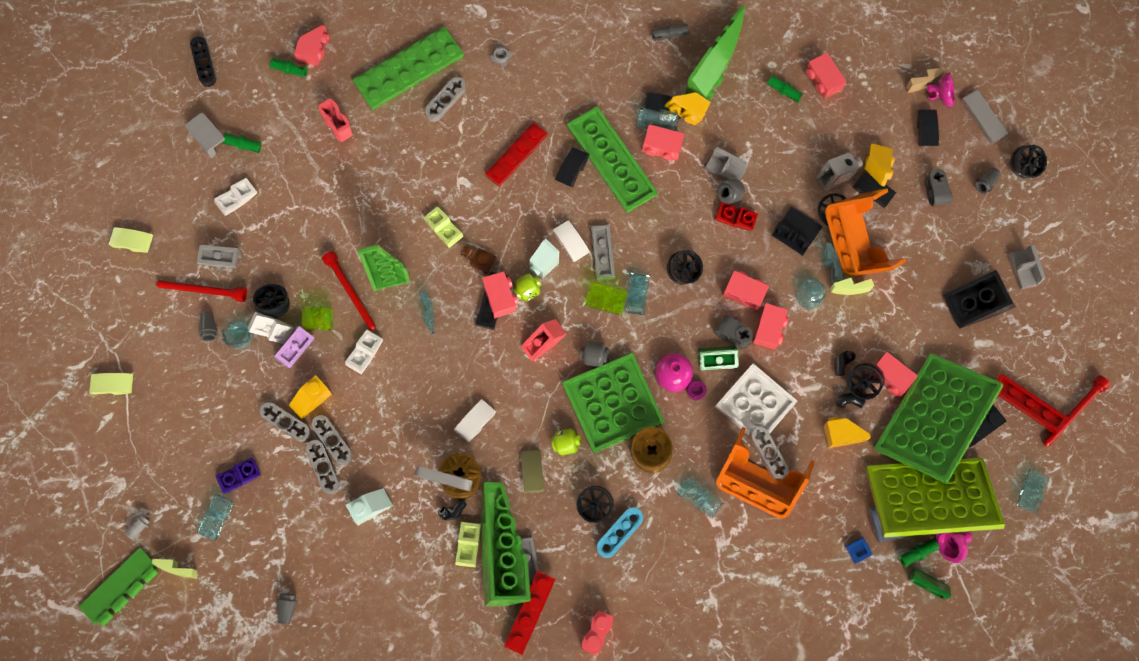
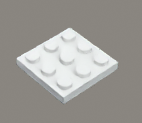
[715,364,797,442]

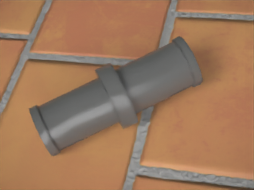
[652,24,689,41]

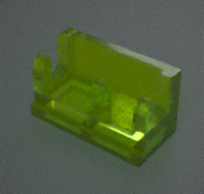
[585,281,628,316]

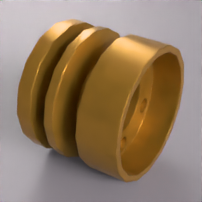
[631,427,673,473]
[439,453,482,500]

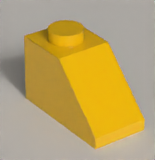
[289,375,332,420]
[823,417,871,448]

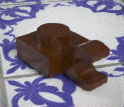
[461,246,496,274]

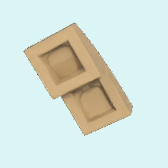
[906,67,945,93]

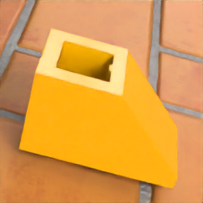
[665,92,711,126]
[864,143,895,186]

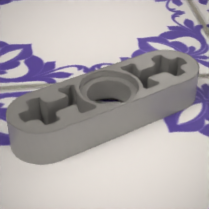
[425,77,466,122]
[259,402,311,442]
[312,415,353,465]
[749,427,789,479]
[306,440,340,495]
[414,466,473,491]

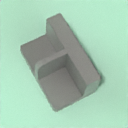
[184,113,225,158]
[705,147,748,181]
[1009,244,1045,290]
[197,245,242,271]

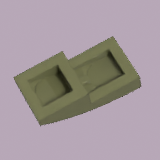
[521,450,544,493]

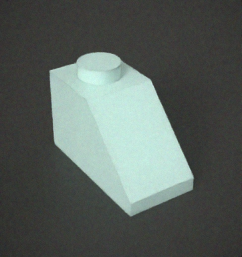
[530,239,559,278]
[346,488,393,525]

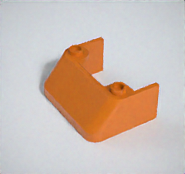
[825,189,906,276]
[716,427,815,518]

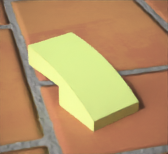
[423,206,463,248]
[108,227,153,253]
[830,278,874,295]
[89,373,133,395]
[455,522,481,567]
[152,559,197,579]

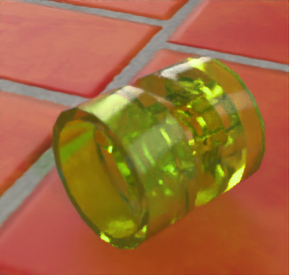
[302,306,333,331]

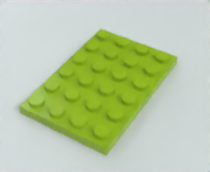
[866,457,1005,538]

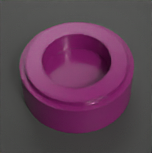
[687,380,707,401]

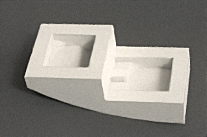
[214,178,257,216]
[552,220,590,262]
[247,312,294,344]
[345,330,383,375]
[454,399,496,443]

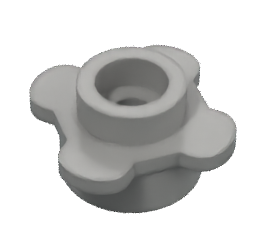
[491,47,512,67]

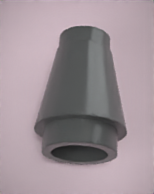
[975,168,1001,194]
[198,311,218,341]
[277,593,297,624]

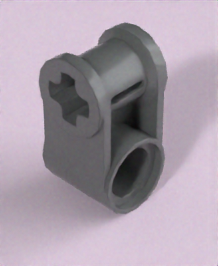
[924,169,952,207]
[714,315,753,348]

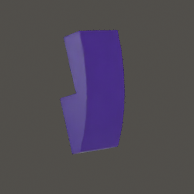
[215,457,261,495]

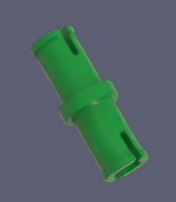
[269,57,308,78]
[767,75,804,103]
[222,133,262,153]
[898,538,940,568]

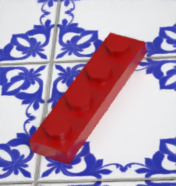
[485,122,547,187]
[996,373,1068,435]
[504,571,556,655]

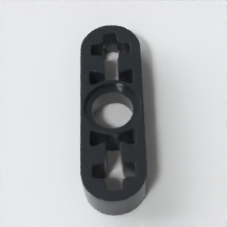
[190,37,217,87]

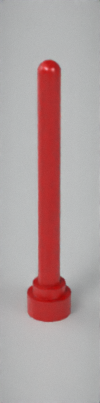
[321,251,376,331]
[156,280,247,302]
[1043,375,1111,447]

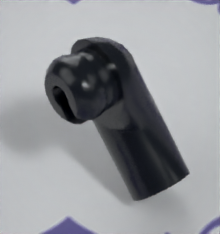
[835,351,856,376]
[836,393,866,408]
[438,499,467,521]

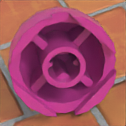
[654,353,693,392]

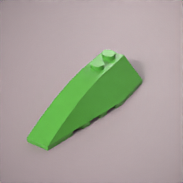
[685,5,745,101]
[358,244,410,291]
[481,482,531,606]

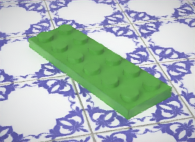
[352,26,464,110]
[567,106,658,214]

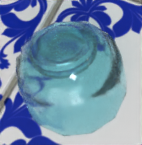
[796,278,826,309]
[222,321,254,350]

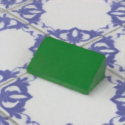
[698,346,738,370]
[908,568,951,600]

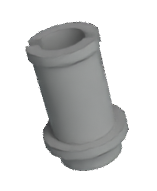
[124,514,151,540]

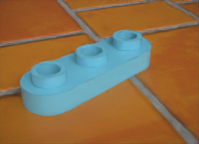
[597,508,643,558]

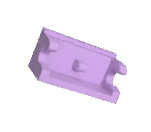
[274,326,315,369]

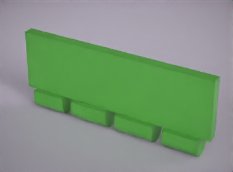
[79,548,159,627]

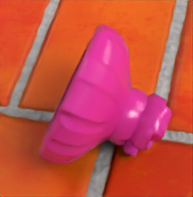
[927,72,955,107]
[935,531,972,563]

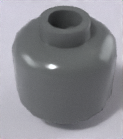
[717,179,745,204]
[580,341,608,367]

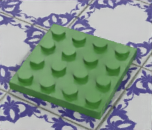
[562,353,665,454]

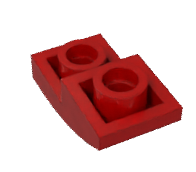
[714,202,758,231]

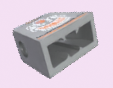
[816,153,863,192]

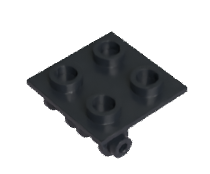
[771,206,823,256]

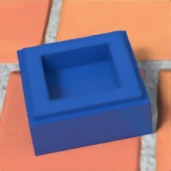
[845,537,873,564]

